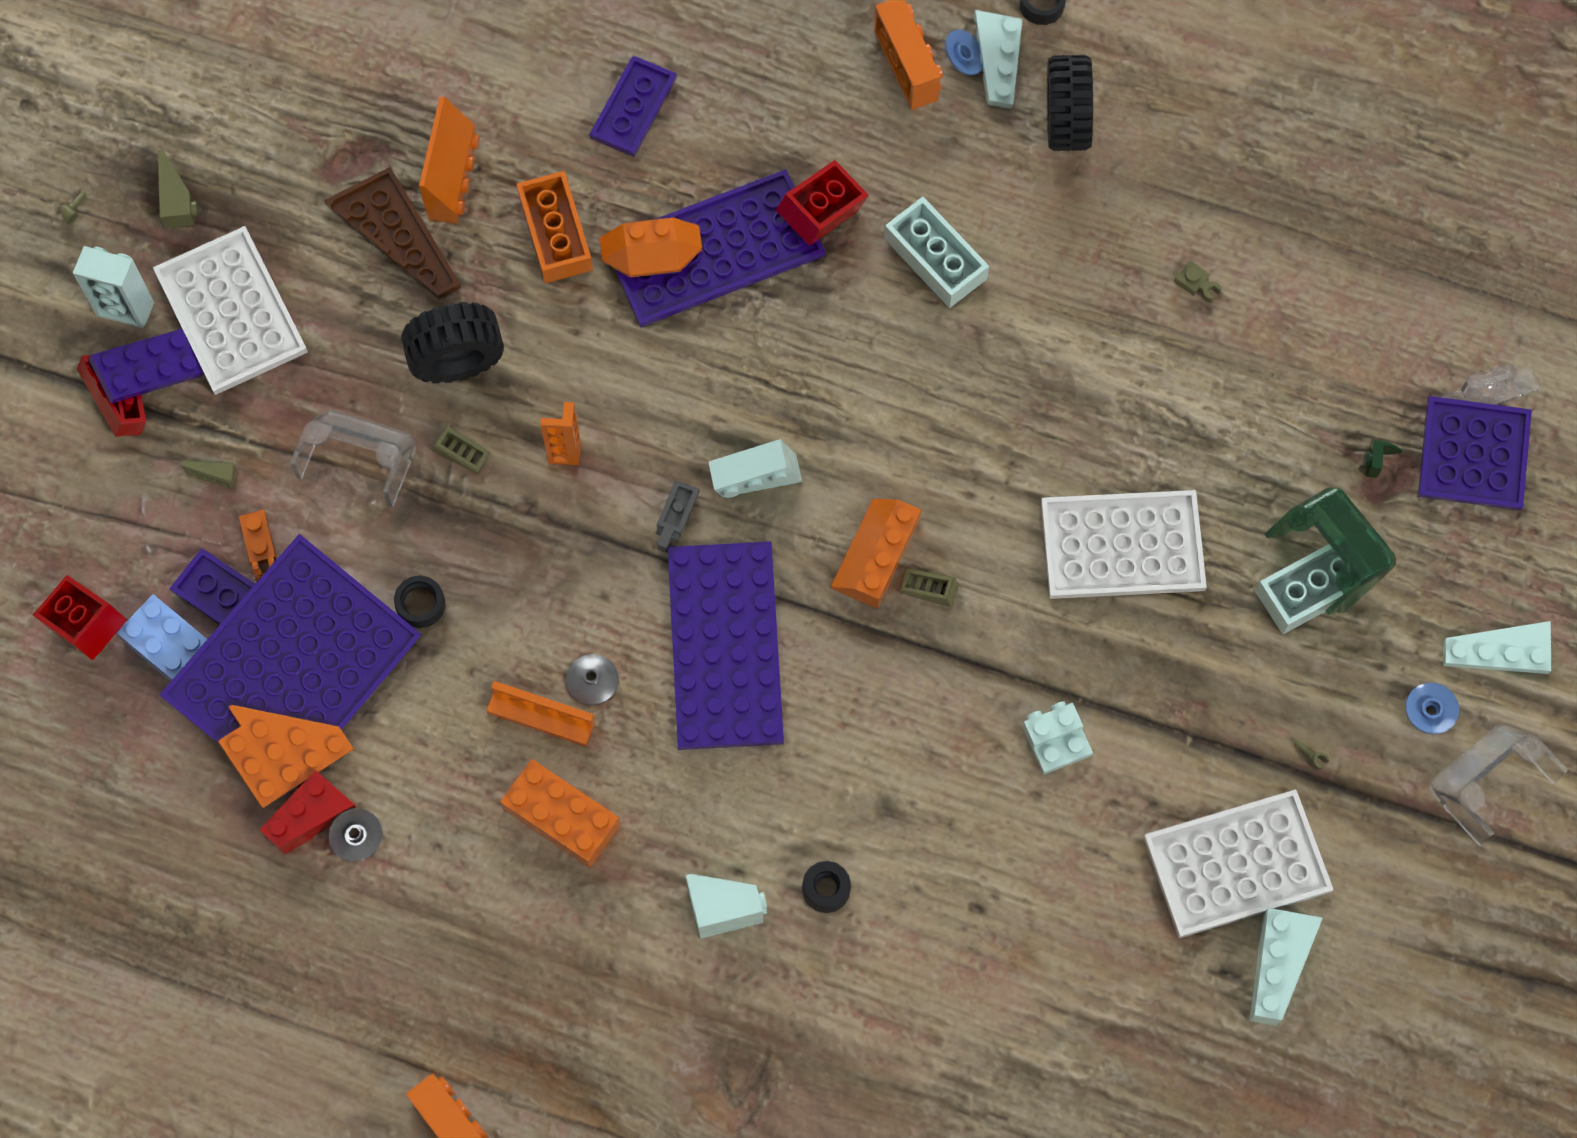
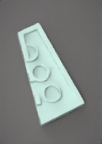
[973,10,1022,109]
[1443,621,1551,674]

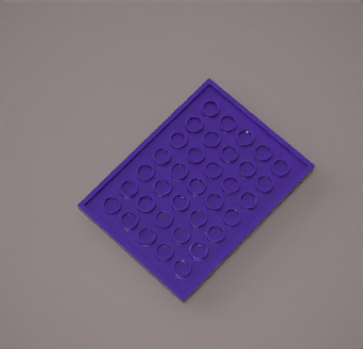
[159,534,422,798]

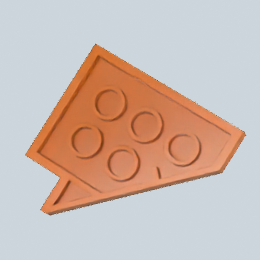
[218,705,354,809]

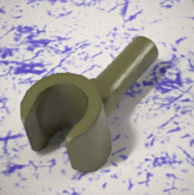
[61,191,87,224]
[1294,740,1329,770]

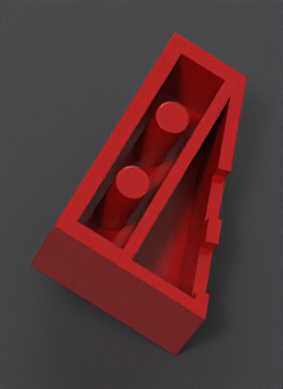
[77,355,146,437]
[259,771,357,854]

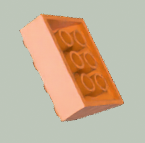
[419,96,480,224]

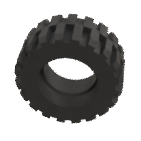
[1047,55,1093,151]
[401,302,504,384]

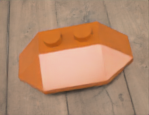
[599,217,702,278]

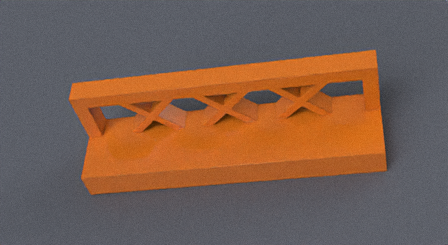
[540,402,581,465]
[486,681,596,747]

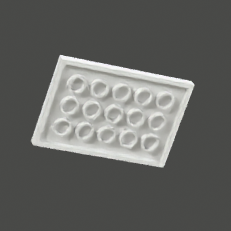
[153,226,308,395]
[1041,490,1207,599]
[1143,789,1334,938]

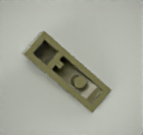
[158,150,199,228]

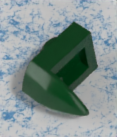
[1363,439,1402,478]

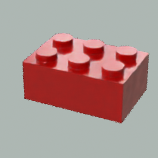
[776,160,869,246]
[33,575,127,661]

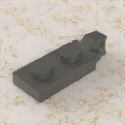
[656,481,700,553]

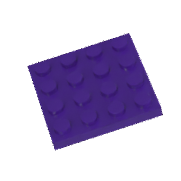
[1418,396,1532,511]

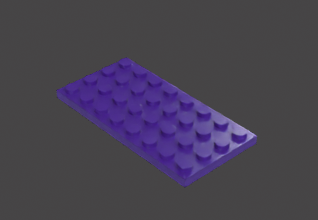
[614,169,825,328]
[668,541,784,750]

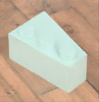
[709,439,802,498]

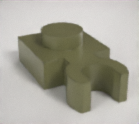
[1174,260,1221,303]

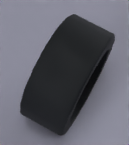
[1019,0,1066,25]
[394,575,446,628]

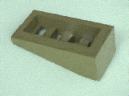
[432,425,490,474]
[181,460,238,490]
[899,568,959,607]

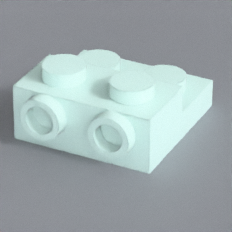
[1022,701,1093,775]

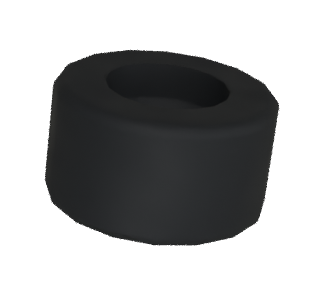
[802,861,851,913]

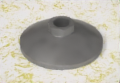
[566,654,619,706]
[328,808,382,861]

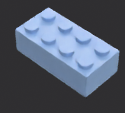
[117,594,207,682]

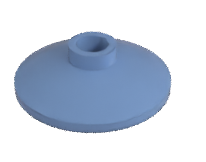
[945,29,983,75]
[1406,683,1459,734]

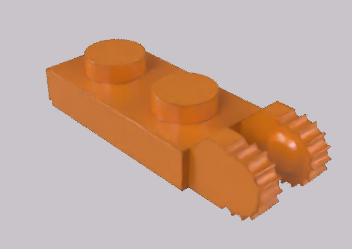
[239,510,277,582]

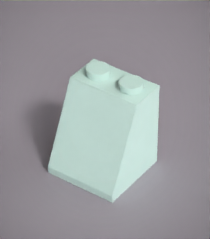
[686,874,767,939]

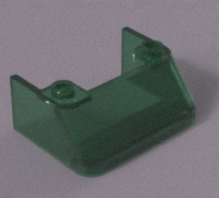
[1264,487,1396,615]

